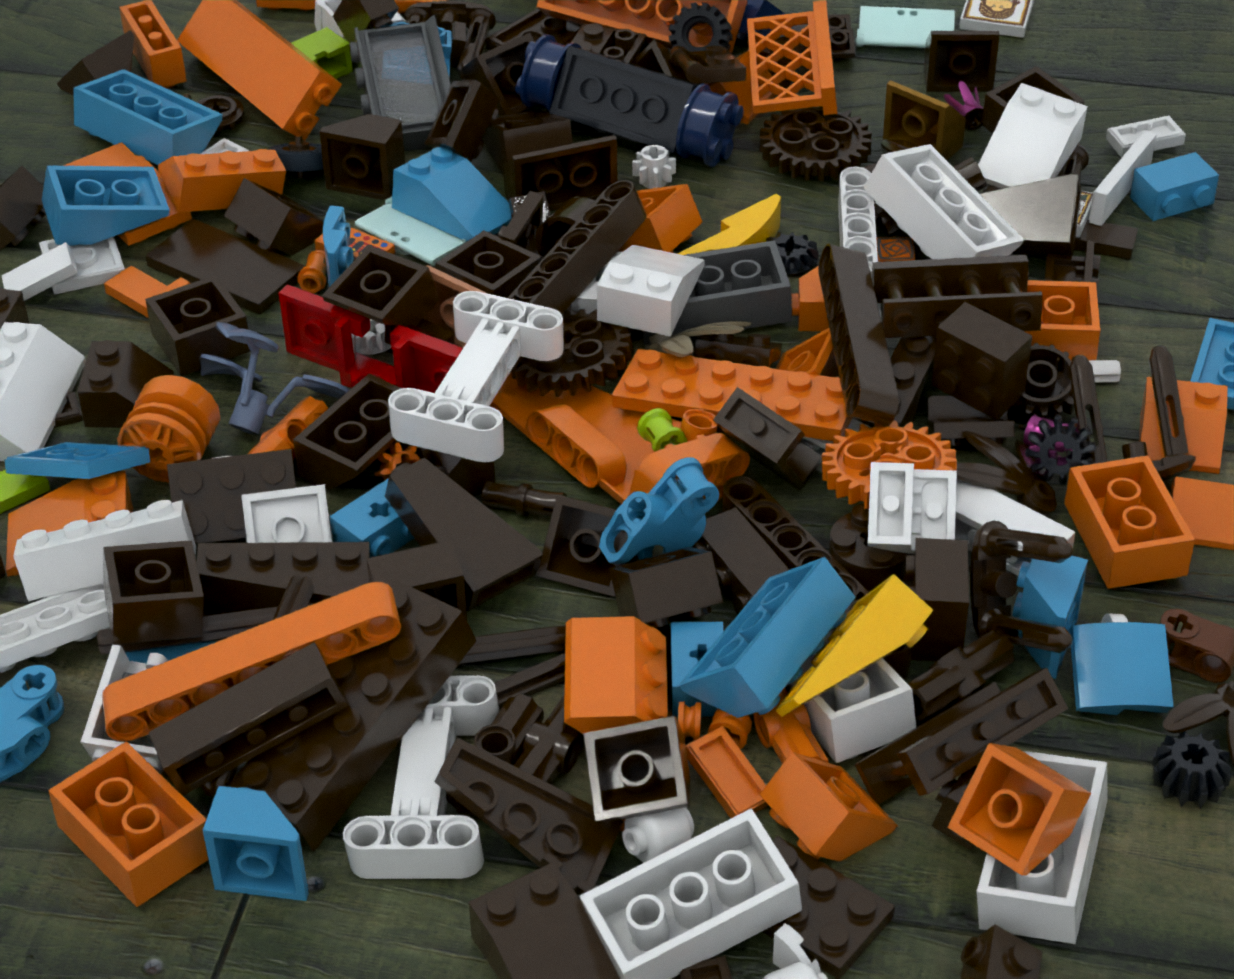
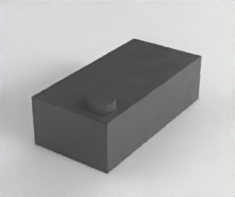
[642,240,792,345]

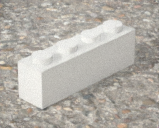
[13,500,196,602]

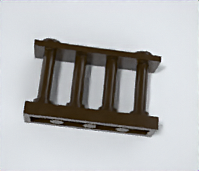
[872,255,1043,338]
[854,668,1068,804]

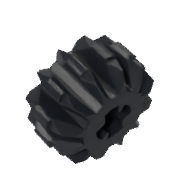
[1025,414,1096,485]
[1152,731,1232,809]

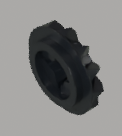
[766,232,819,274]

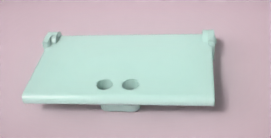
[855,6,955,48]
[354,197,466,266]

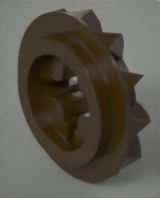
[197,95,244,133]

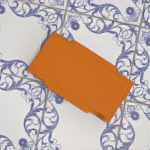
[63,142,191,246]

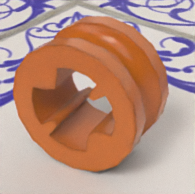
[678,701,701,741]
[708,709,752,749]

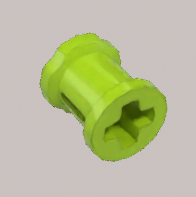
[637,408,687,452]

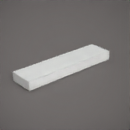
[1088,130,1157,226]

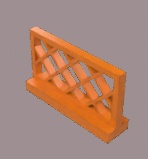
[747,0,838,115]

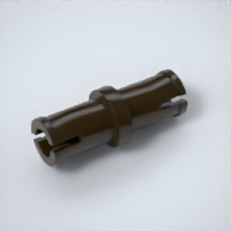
[482,481,567,516]

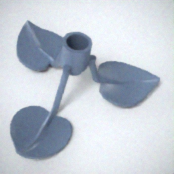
[199,322,350,435]

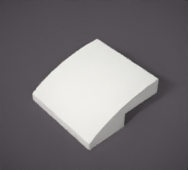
[868,462,957,554]

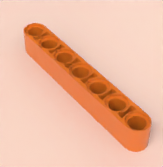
[102,582,401,741]

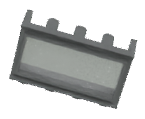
[349,15,451,151]

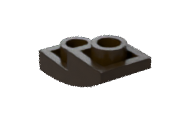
[828,14,856,58]

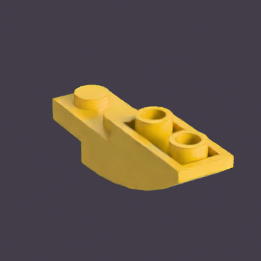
[677,193,781,255]

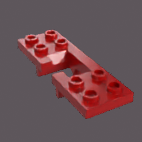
[279,284,463,393]

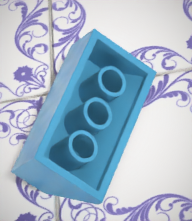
[74,69,222,165]
[679,557,856,718]

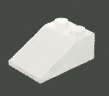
[978,83,1088,189]
[597,245,705,337]
[787,630,916,763]

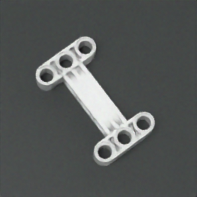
[388,291,564,462]
[343,675,499,879]

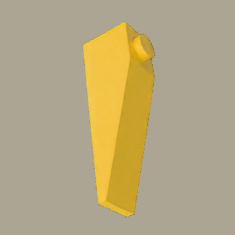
[776,574,933,717]

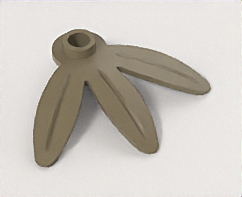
[644,321,752,357]

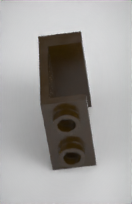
[713,387,822,490]

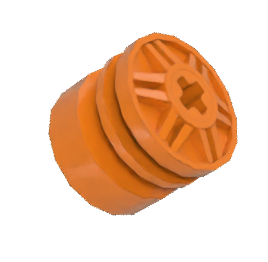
[117,375,221,483]

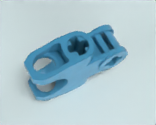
[599,457,720,565]
[0,665,65,783]

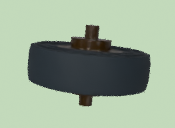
[268,136,324,178]

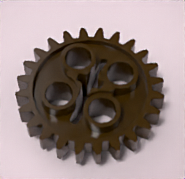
[759,106,872,182]
[511,309,633,397]

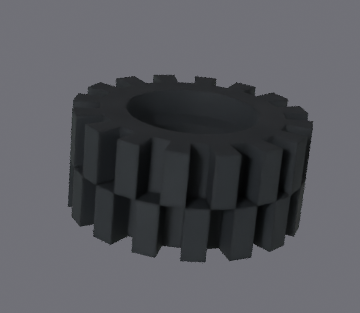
[669,2,733,52]

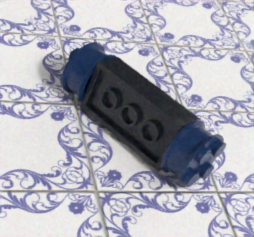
[516,34,744,167]

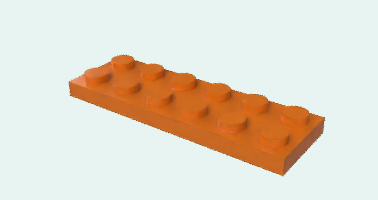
[611,349,852,441]

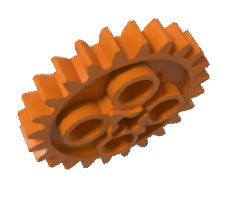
[822,420,957,509]

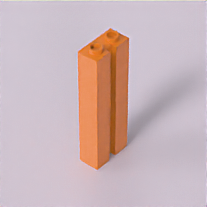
[177,0,342,141]

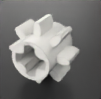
[632,145,676,189]

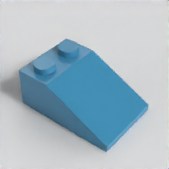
[392,147,512,242]
[42,165,170,246]

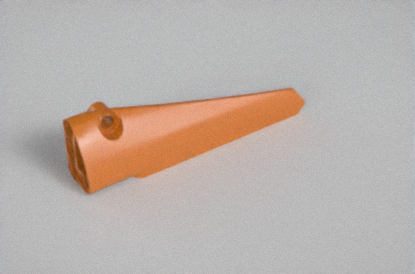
[490,372,750,505]

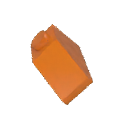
[791,266,829,331]

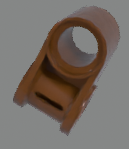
[1160,609,1234,683]

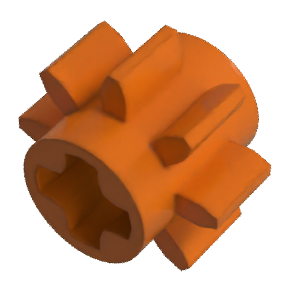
[374,442,421,480]

